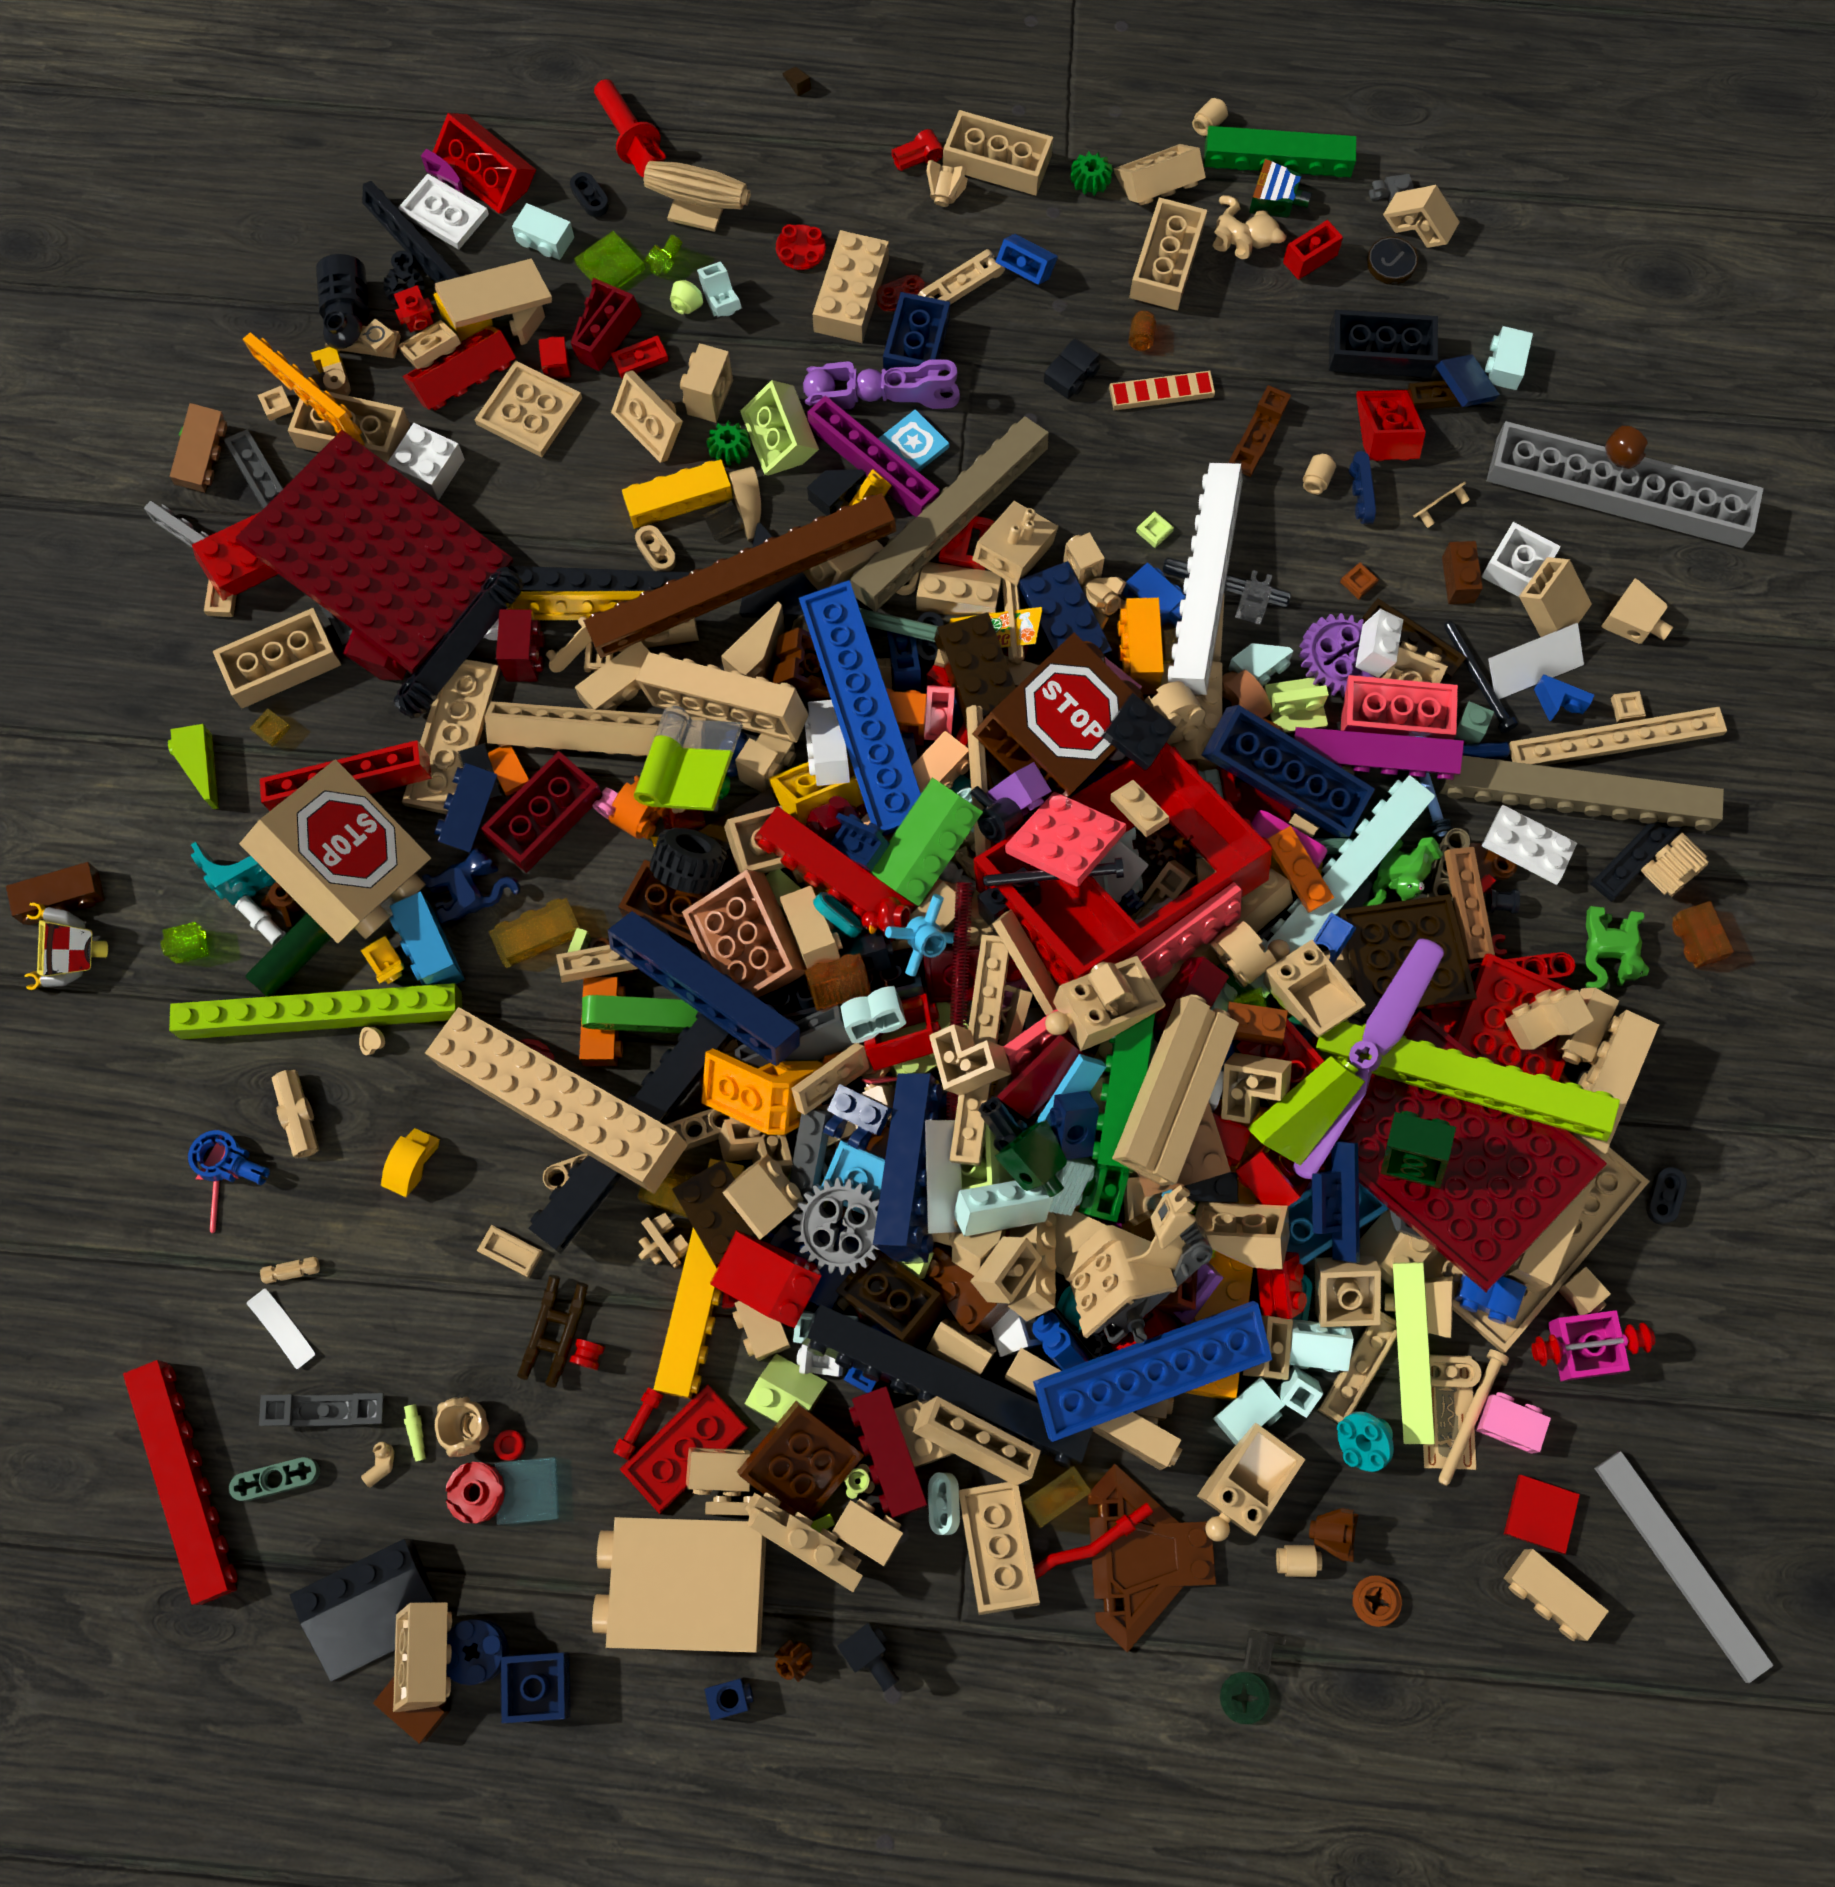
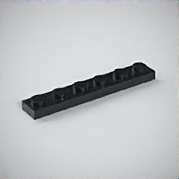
[362,181,460,283]

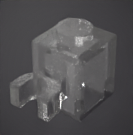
[1235,570,1272,625]

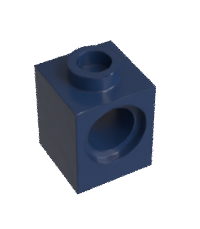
[704,1677,754,1721]

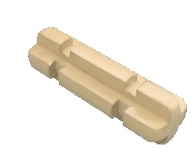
[260,1257,320,1284]

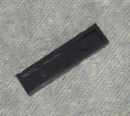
[1590,820,1683,902]

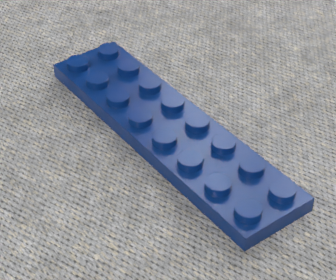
[1033,1301,1272,1442]

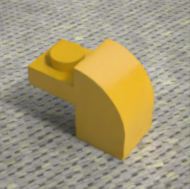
[381,1128,440,1197]

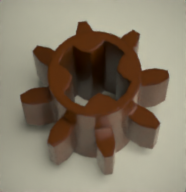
[774,1640,814,1682]

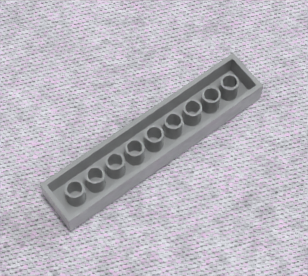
[1486,421,1764,548]

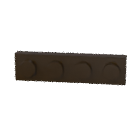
[1362,598,1466,680]

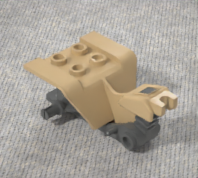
[1061,1185,1213,1345]

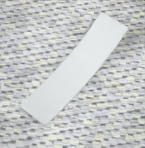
[247,1289,315,1369]

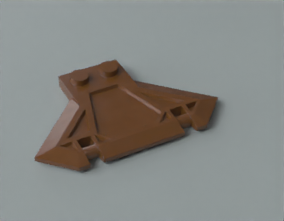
[1088,1464,1216,1652]

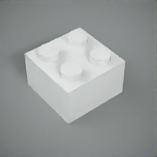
[387,423,465,500]
[1481,522,1561,597]

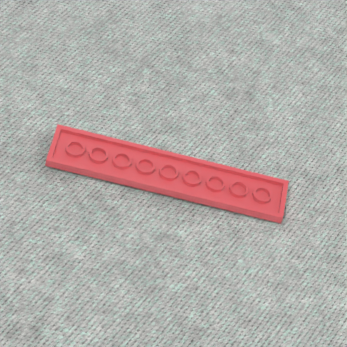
[1004,882,1242,1080]

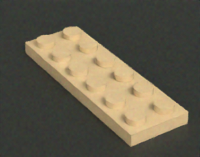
[402,659,500,814]

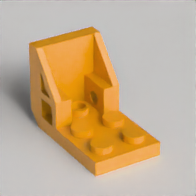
[701,1048,825,1135]

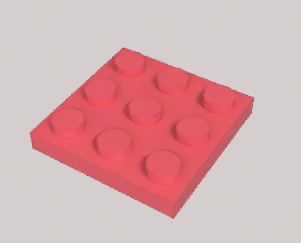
[1005,792,1126,887]

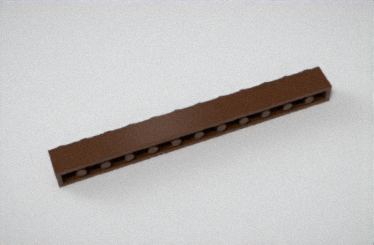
[583,493,896,658]

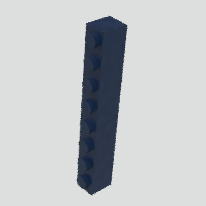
[608,911,800,1066]

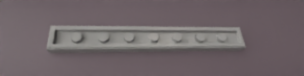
[1594,1451,1774,1683]

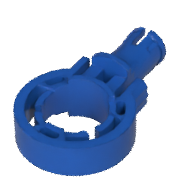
[188,1130,270,1185]

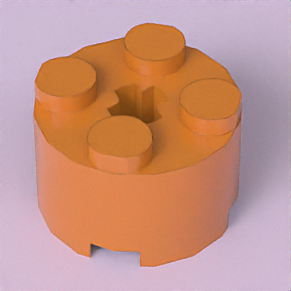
[608,775,670,840]

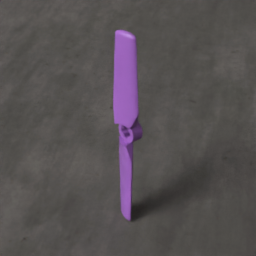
[1292,939,1444,1179]

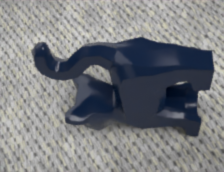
[422,848,521,926]

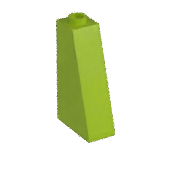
[1248,1056,1365,1166]

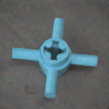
[885,894,954,976]

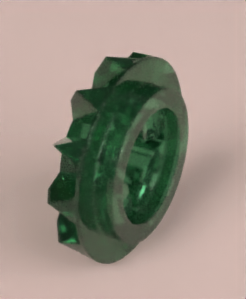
[1219,1672,1270,1724]

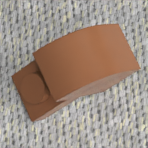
[1222,669,1273,719]

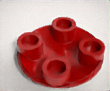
[776,224,826,270]

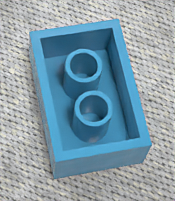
[389,891,465,986]

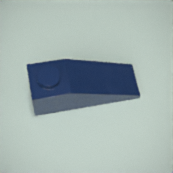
[887,631,922,693]

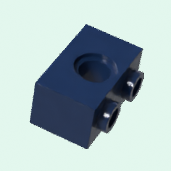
[1050,1091,1099,1160]

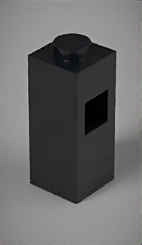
[821,930,894,987]

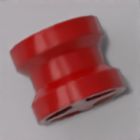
[569,1339,605,1371]

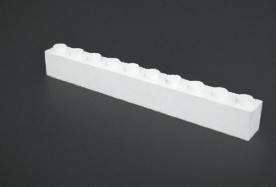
[1168,463,1243,695]

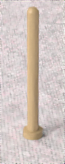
[1439,1349,1509,1486]

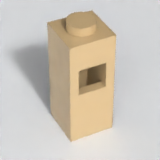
[1554,988,1619,1065]

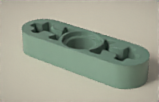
[229,1457,320,1501]

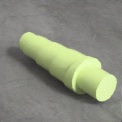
[404,1404,426,1462]

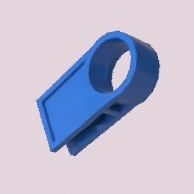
[1313,912,1356,965]

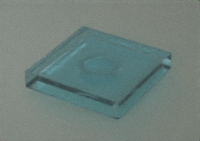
[495,1457,559,1525]

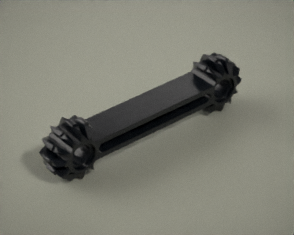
[394,567,524,719]

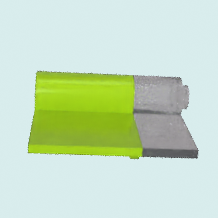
[634,706,743,811]

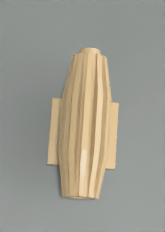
[643,161,751,232]

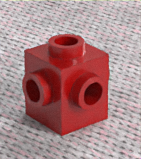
[394,285,434,333]

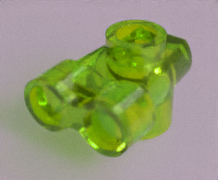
[644,235,683,277]

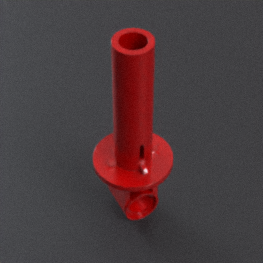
[594,79,666,178]

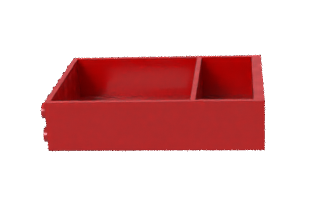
[973,742,1272,985]

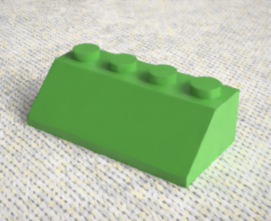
[869,777,983,907]

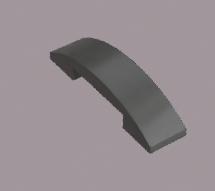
[259,1393,384,1427]

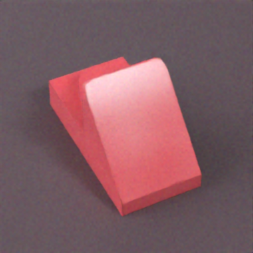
[924,685,955,741]

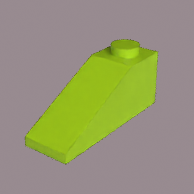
[168,724,218,809]

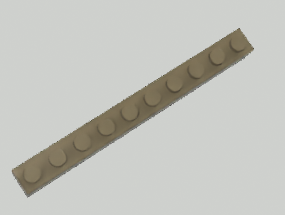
[850,416,1049,612]
[1439,755,1724,831]

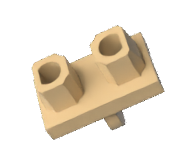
[639,1213,689,1268]

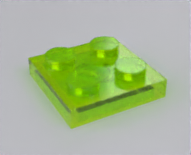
[574,231,645,288]

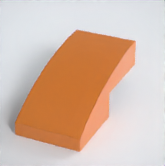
[487,745,529,796]

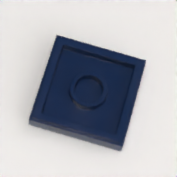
[1436,354,1500,407]

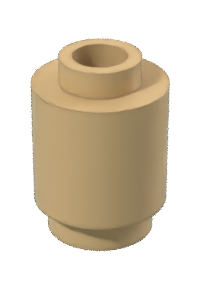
[1192,98,1228,136]
[1303,454,1336,495]
[1276,1545,1322,1577]

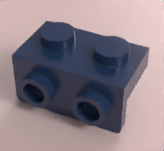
[830,813,890,871]

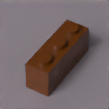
[6,862,105,925]

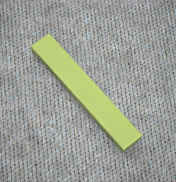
[1393,1262,1435,1444]

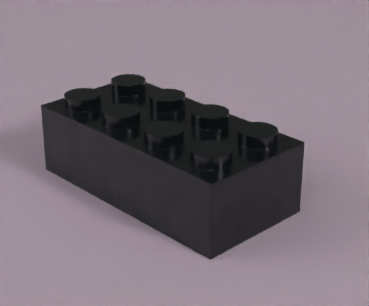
[1329,309,1438,378]

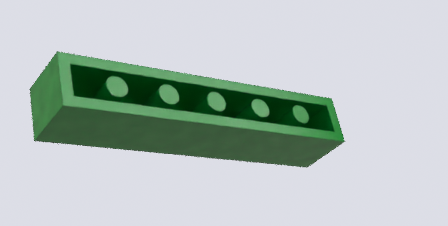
[1204,126,1356,177]
[1092,1013,1155,1173]

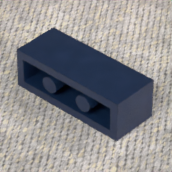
[434,763,497,852]

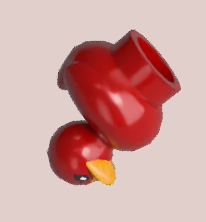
[861,897,910,934]

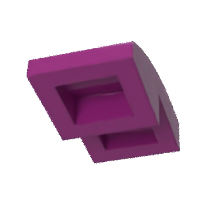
[421,149,465,195]

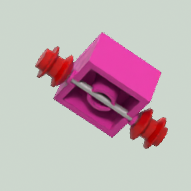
[1531,1310,1655,1381]

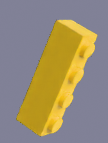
[622,460,733,529]

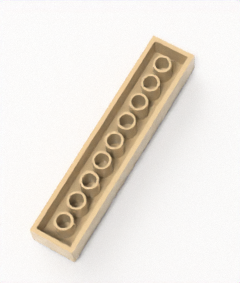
[425,1007,688,1194]
[1503,1010,1659,1293]

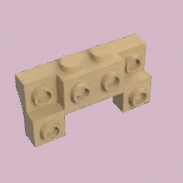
[744,1492,863,1592]

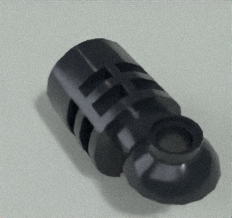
[316,254,369,349]

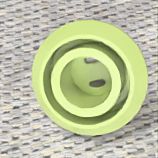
[670,280,703,314]

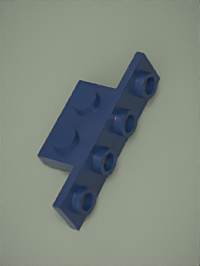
[1312,1141,1360,1263]

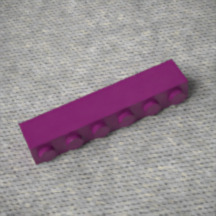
[807,395,939,517]
[1294,727,1464,780]

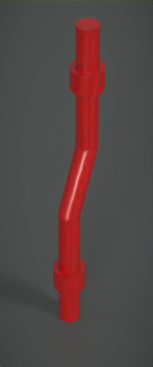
[1033,1502,1154,1580]

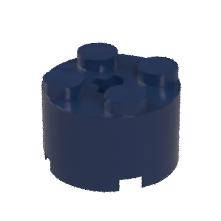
[446,1619,509,1685]

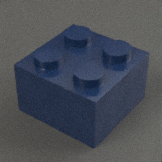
[501,1651,571,1723]

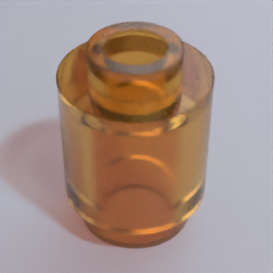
[1128,311,1156,351]

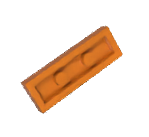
[1267,826,1334,913]

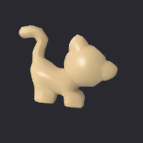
[1213,195,1287,259]

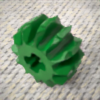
[1070,151,1113,196]
[706,420,751,467]

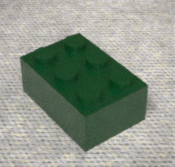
[1380,1111,1456,1189]

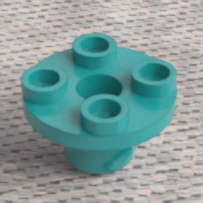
[1337,1412,1394,1472]

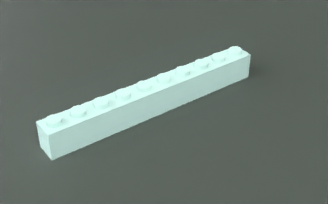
[1235,775,1435,1003]

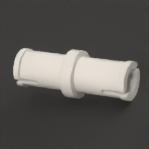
[235,895,286,946]

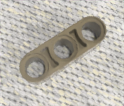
[1427,828,1470,902]

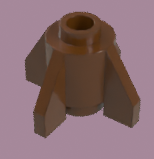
[261,882,302,930]
[1309,1508,1358,1562]

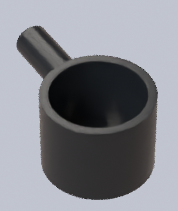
[970,786,1024,843]

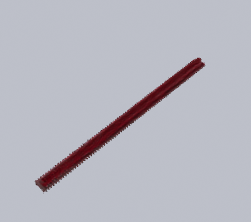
[945,882,973,1120]

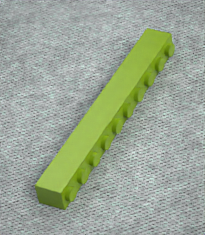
[169,983,462,1040]
[1315,1019,1620,1142]

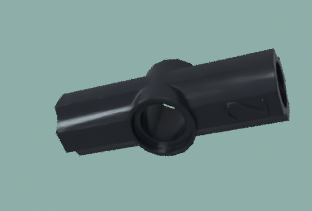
[978,1097,1029,1152]

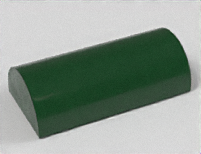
[245,913,332,997]

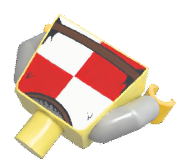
[24,903,108,990]

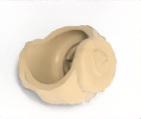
[435,1397,489,1458]

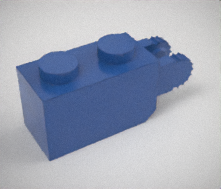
[1123,562,1186,628]

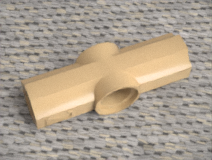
[271,1070,319,1158]

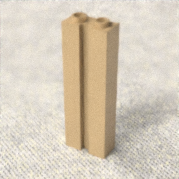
[1112,994,1239,1186]
[1004,1348,1182,1470]

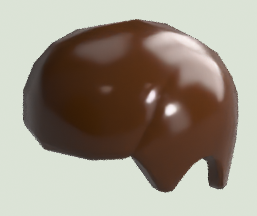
[1605,425,1648,469]

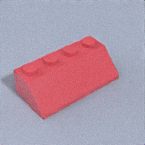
[1341,675,1458,740]

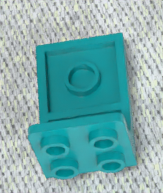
[191,842,276,905]

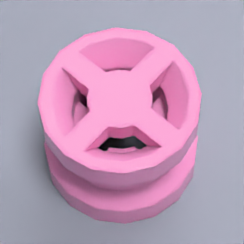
[592,788,618,820]

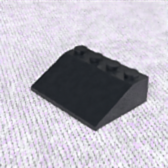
[289,1539,438,1682]

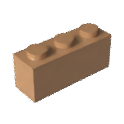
[169,403,227,493]

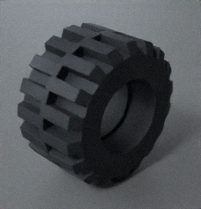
[650,828,727,894]

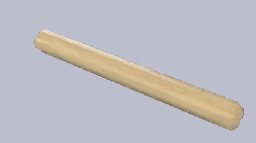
[966,705,992,857]

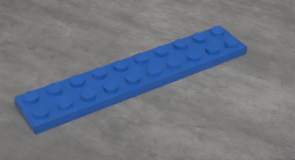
[799,580,921,836]

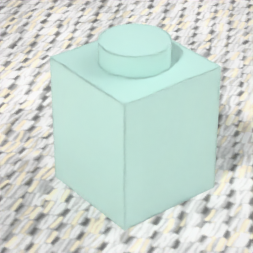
[1277,1365,1323,1418]

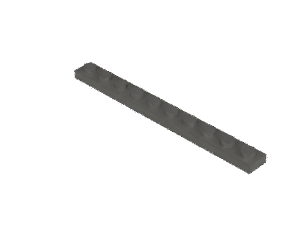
[224,429,353,645]

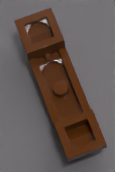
[1228,385,1291,477]

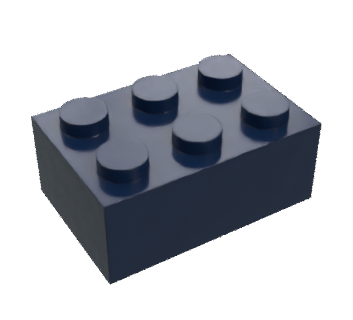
[883,292,950,371]

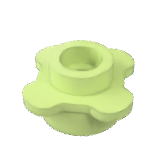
[844,1464,875,1499]

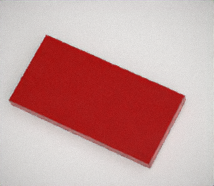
[620,1385,749,1514]

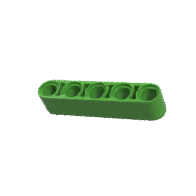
[582,995,698,1033]

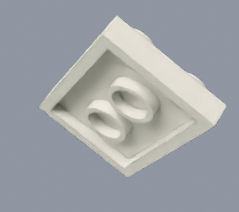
[398,174,489,250]
[1482,805,1577,885]

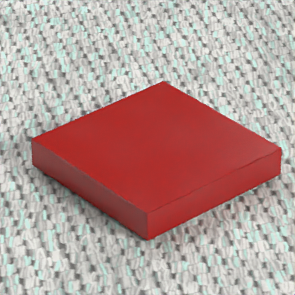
[1504,1475,1580,1554]

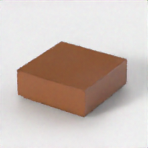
[1340,562,1379,600]

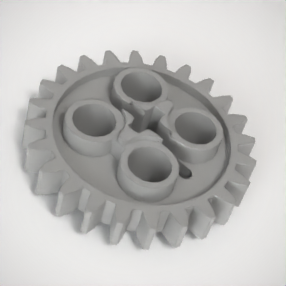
[792,1177,879,1275]

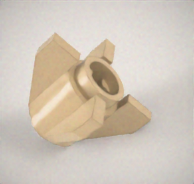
[926,160,968,207]
[1082,577,1126,629]

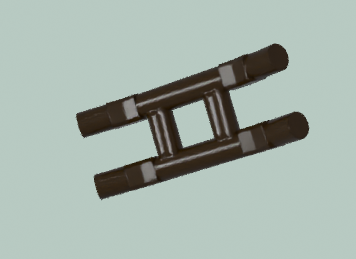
[517,1275,588,1388]

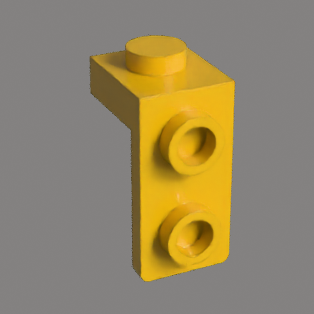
[361,935,404,984]

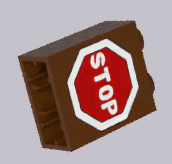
[972,632,1144,802]

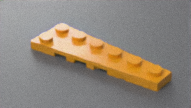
[243,332,365,446]

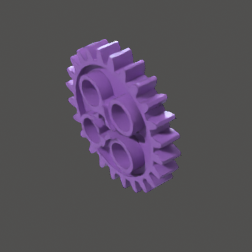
[1299,613,1381,697]

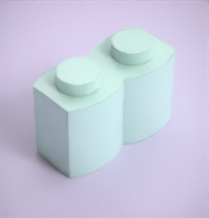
[840,986,906,1043]

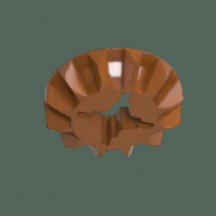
[1352,1575,1402,1627]

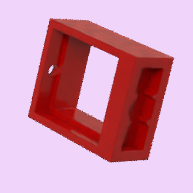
[864,993,941,1071]

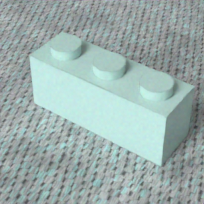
[953,1181,1052,1237]

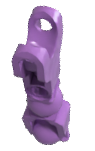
[803,359,960,409]

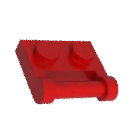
[939,516,995,570]

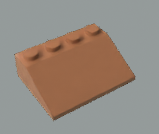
[682,869,808,998]

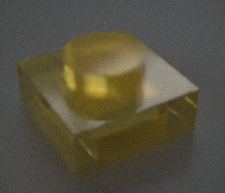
[250,709,291,747]

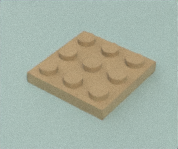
[475,360,582,457]

